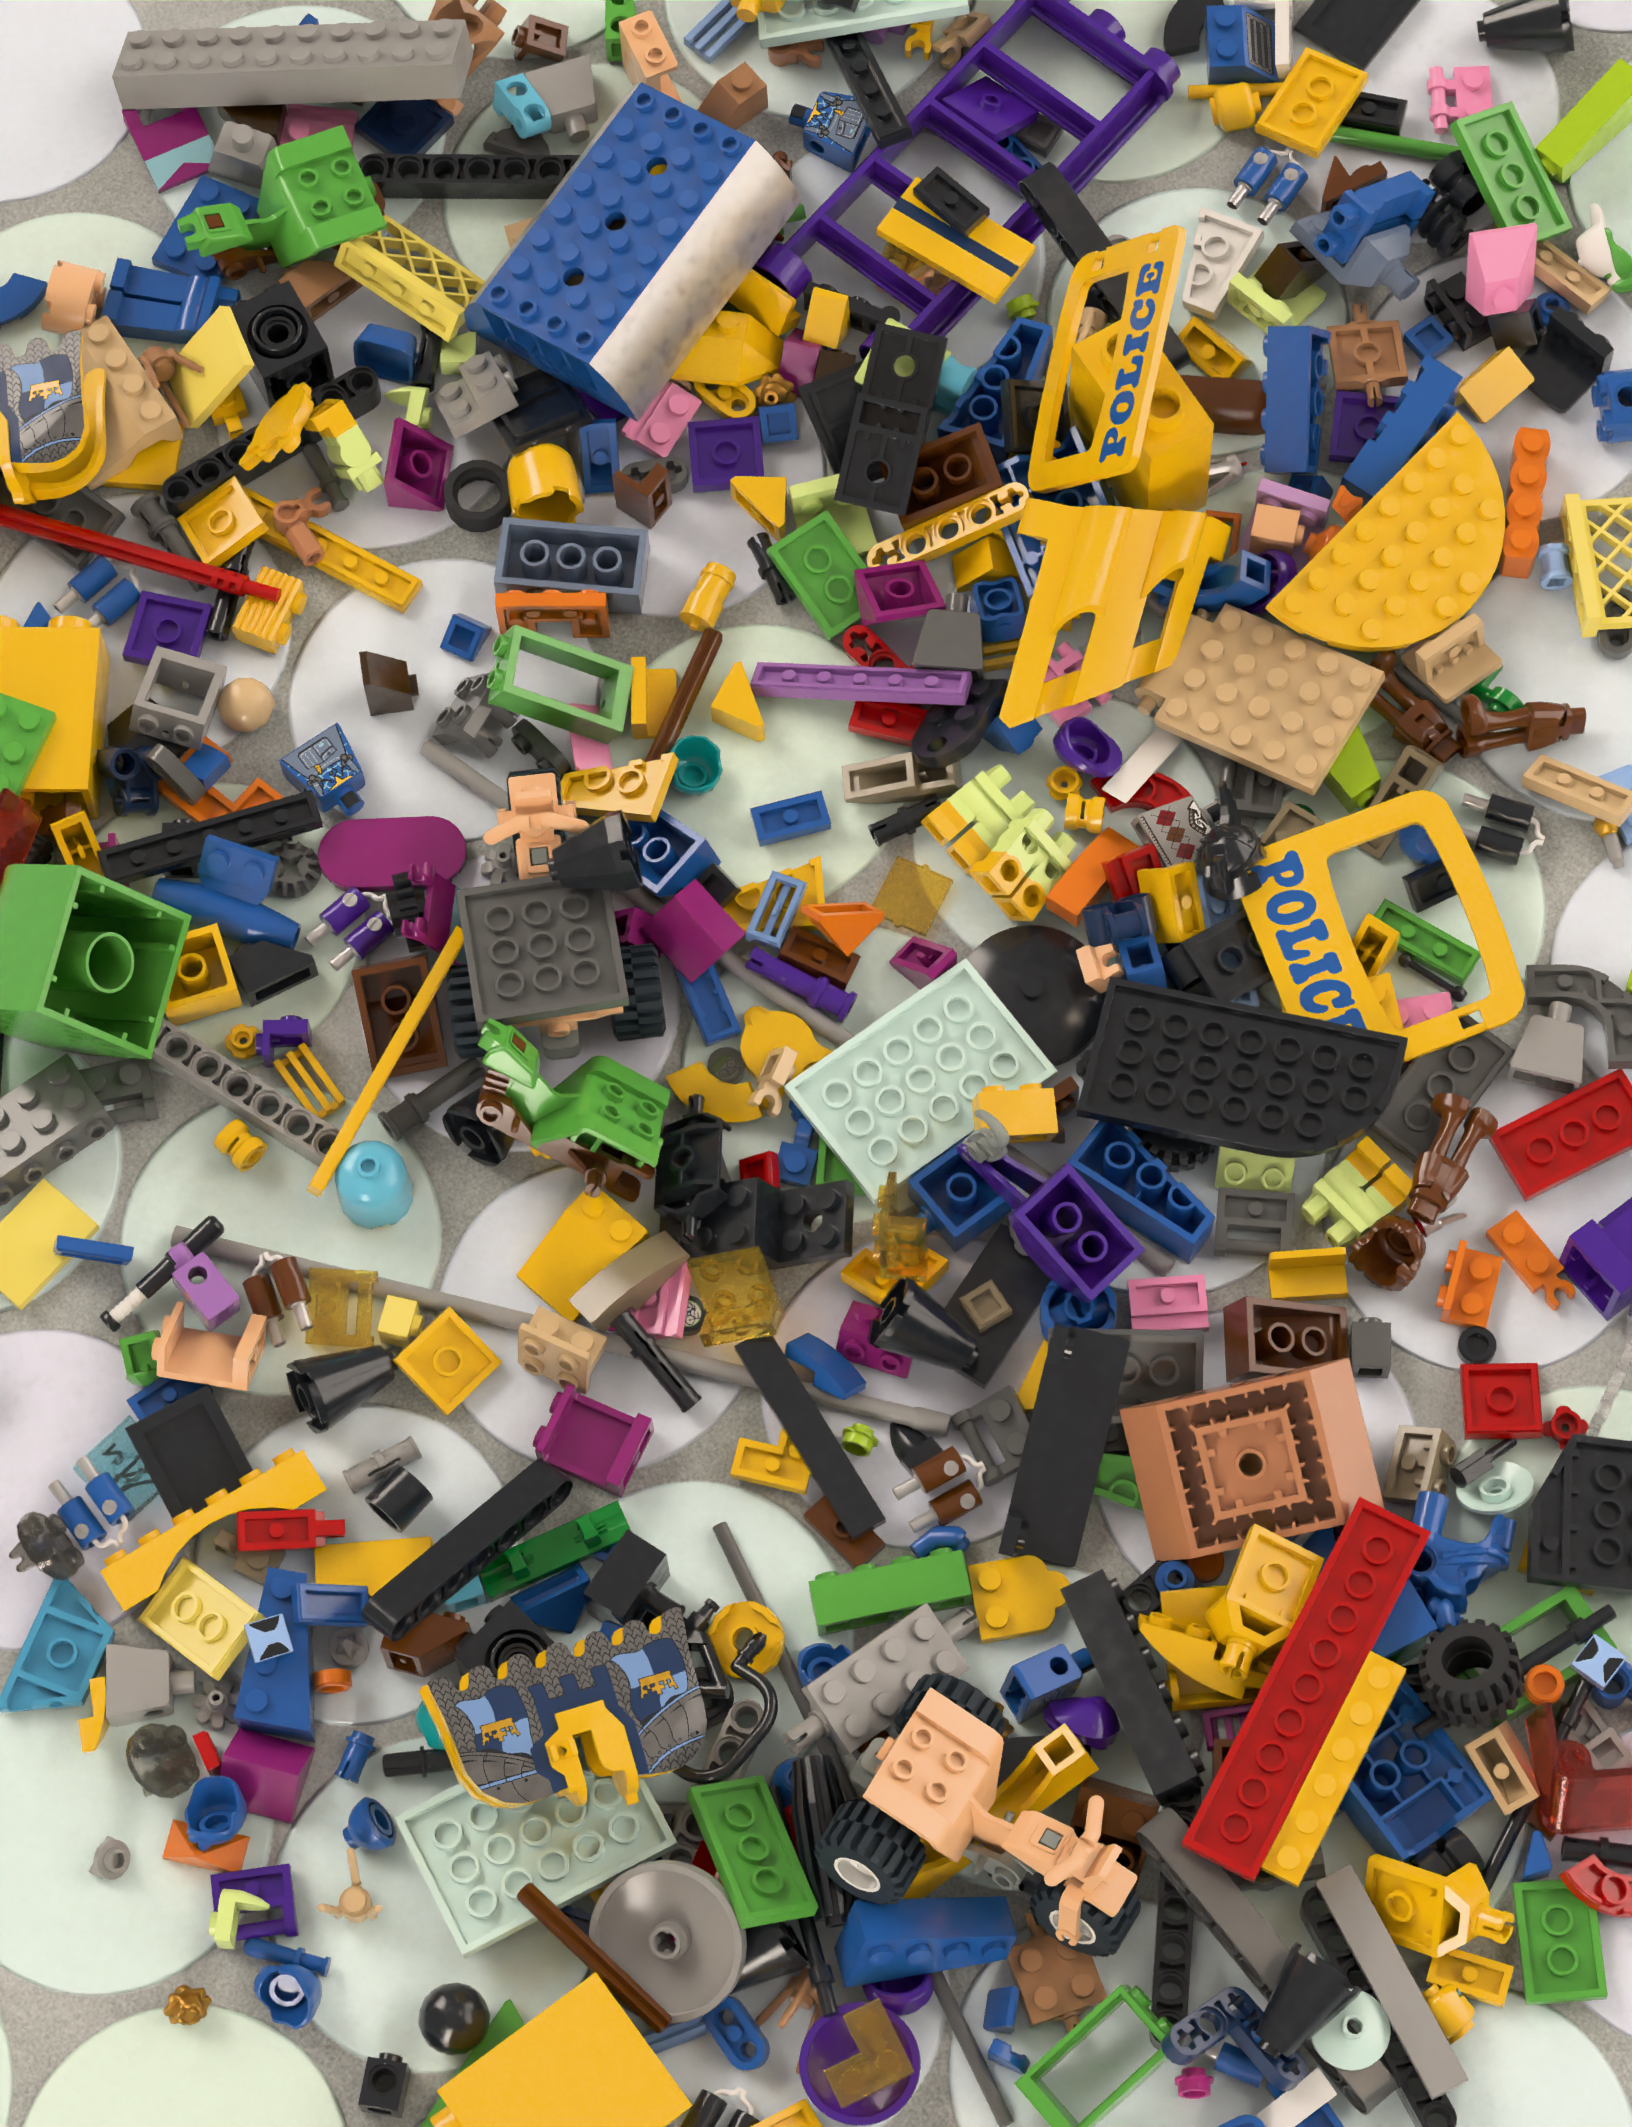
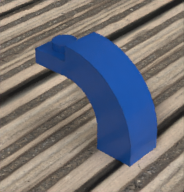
[1152,549,1271,613]

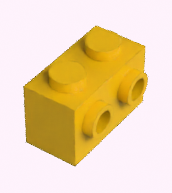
[971,1083,1058,1144]

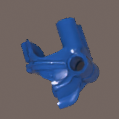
[1409,1491,1517,1625]

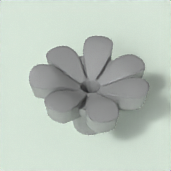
[480,843,519,885]
[192,1681,239,1731]

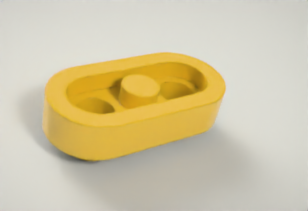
[694,382,756,419]

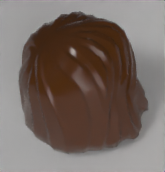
[1348,1214,1426,1291]

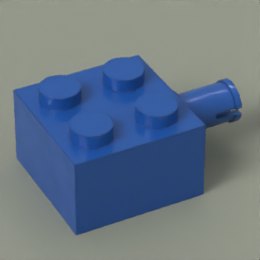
[894,1137,1013,1253]

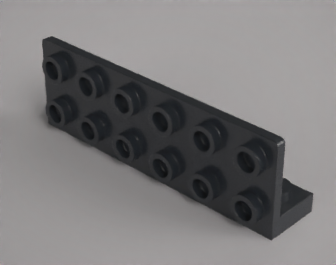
[998,1322,1130,1567]

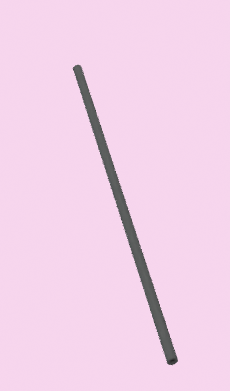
[712,1522,1014,2127]

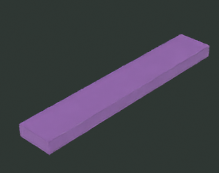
[750,662,973,706]

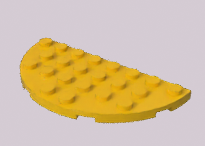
[1265,412,1505,652]

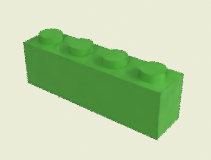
[808,1548,972,1636]

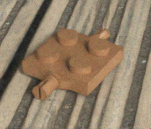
[1327,302,1408,407]
[1006,1912,1107,2040]

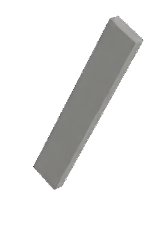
[1315,1864,1469,2100]

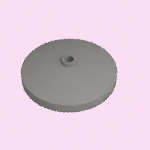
[589,1860,747,2023]

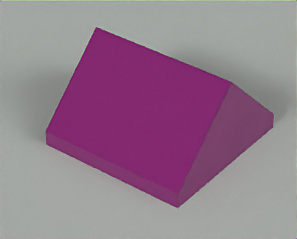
[384,417,454,512]
[854,559,946,626]
[640,879,746,984]
[220,1728,315,1824]

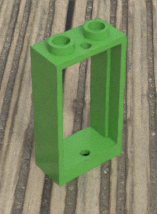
[487,625,634,744]
[1455,1586,1617,1728]
[1014,1985,1182,2127]

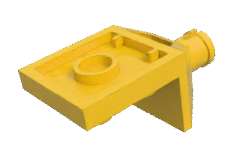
[1205,1524,1325,1681]
[1365,1853,1514,1958]

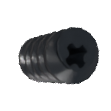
[1415,178,1474,258]

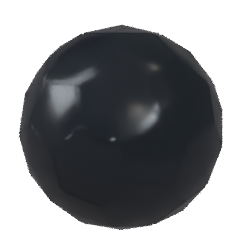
[418,1982,490,2056]

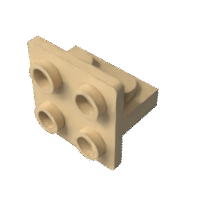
[1401,612,1502,704]
[518,1306,608,1394]

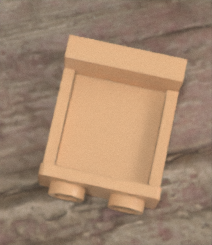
[618,10,682,103]

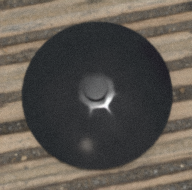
[967,925,1106,1067]

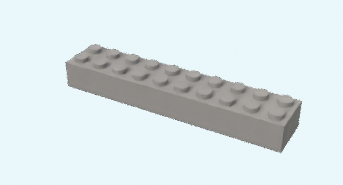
[112,19,474,110]

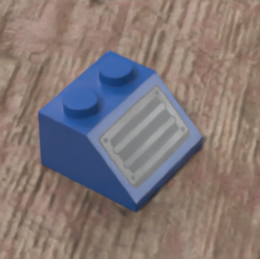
[1205,5,1278,85]

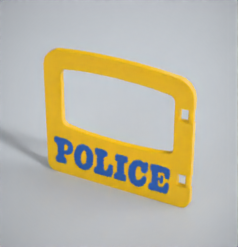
[1028,225,1186,494]
[1240,790,1525,1063]

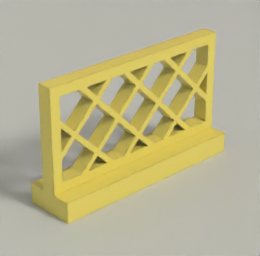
[334,215,485,342]
[1559,493,1632,638]

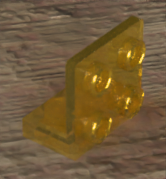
[872,1172,928,1282]
[687,1246,784,1347]

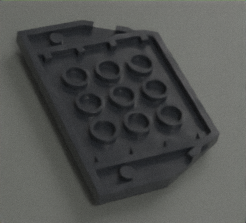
[1527,1434,1632,1595]

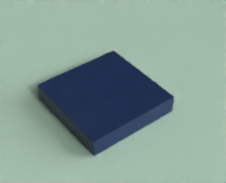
[354,99,454,154]

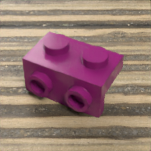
[836,1300,913,1378]

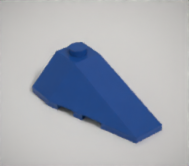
[594,809,721,897]

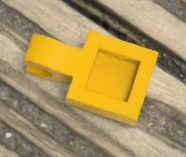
[905,20,934,60]
[211,384,249,440]

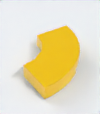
[665,1061,765,1123]

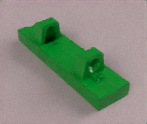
[479,1500,631,1602]

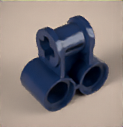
[96,745,162,817]
[1081,893,1158,947]

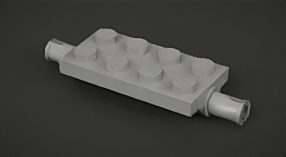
[783,1603,979,1756]

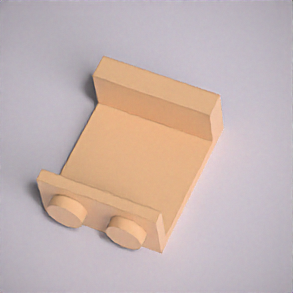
[151,1301,267,1391]

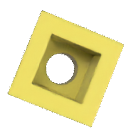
[377,1295,424,1348]

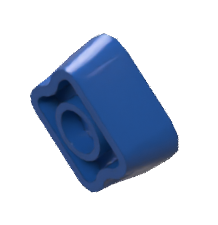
[353,323,418,384]
[970,577,1027,643]

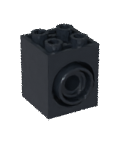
[231,280,335,409]
[454,1600,555,1679]

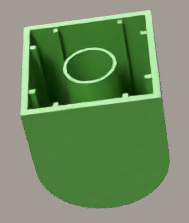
[0,864,192,1059]

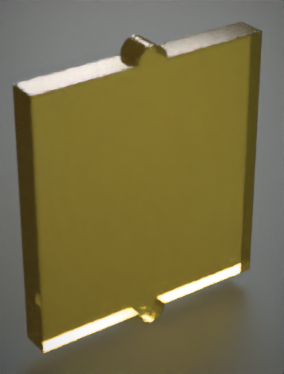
[872,856,953,937]

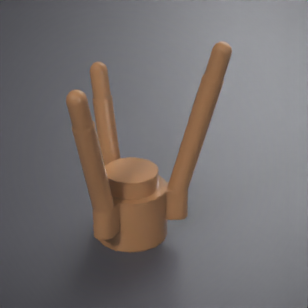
[138,345,204,428]
[755,1967,822,2074]

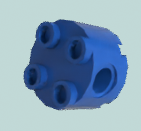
[1591,369,1632,444]
[1039,1280,1117,1342]

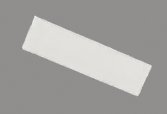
[1102,727,1184,804]
[1255,2067,1337,2127]

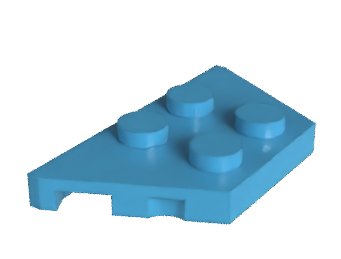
[0,1570,116,1713]

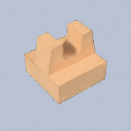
[1076,943,1125,993]

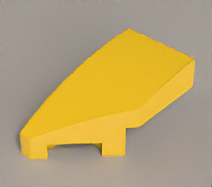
[78,1676,110,1753]

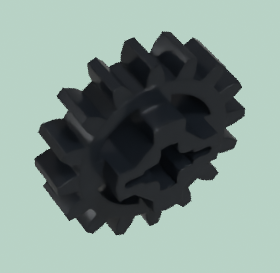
[386,871,427,953]

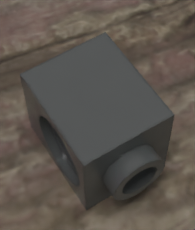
[1349,1317,1391,1379]

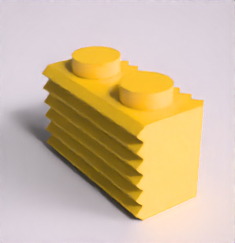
[232,566,307,655]

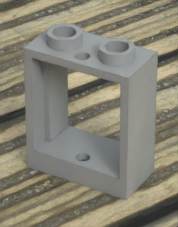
[129,646,227,750]

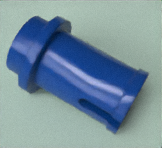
[335,1730,376,1784]

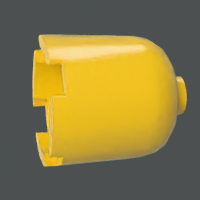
[507,443,584,523]

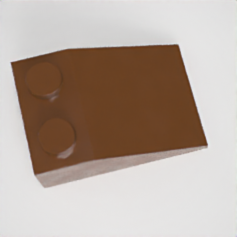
[879,422,1004,531]
[351,952,448,1078]
[1223,1296,1349,1383]

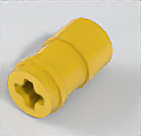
[679,562,736,632]

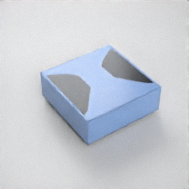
[244,1613,294,1663]
[1570,1634,1627,1691]

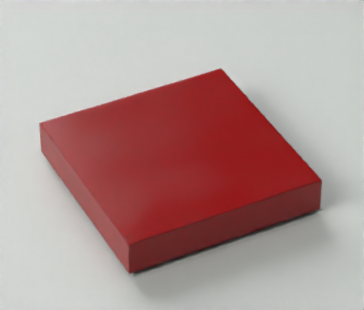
[1459,1363,1543,1440]

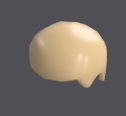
[217,678,276,733]

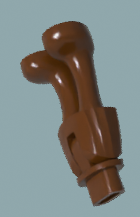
[1369,650,1462,764]
[1456,694,1586,759]
[1407,1093,1498,1225]

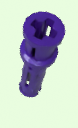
[745,946,858,1023]

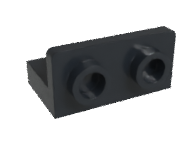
[1423,271,1492,352]

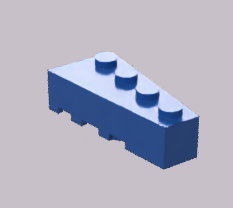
[937,316,1053,465]
[1260,326,1331,475]
[1340,354,1463,508]
[1067,1121,1215,1264]
[233,1567,316,1743]
[834,1896,1017,1988]

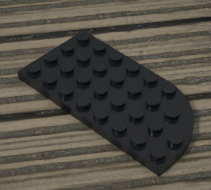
[1077,977,1408,1158]

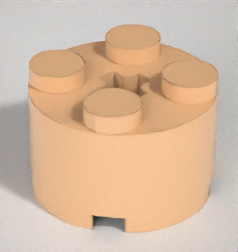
[41,260,107,335]

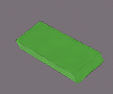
[1374,899,1481,987]

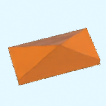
[801,902,884,957]
[162,1819,250,1873]

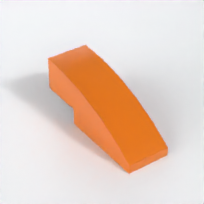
[1046,827,1139,928]

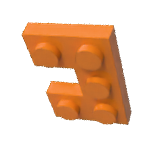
[495,589,610,638]
[158,736,285,823]

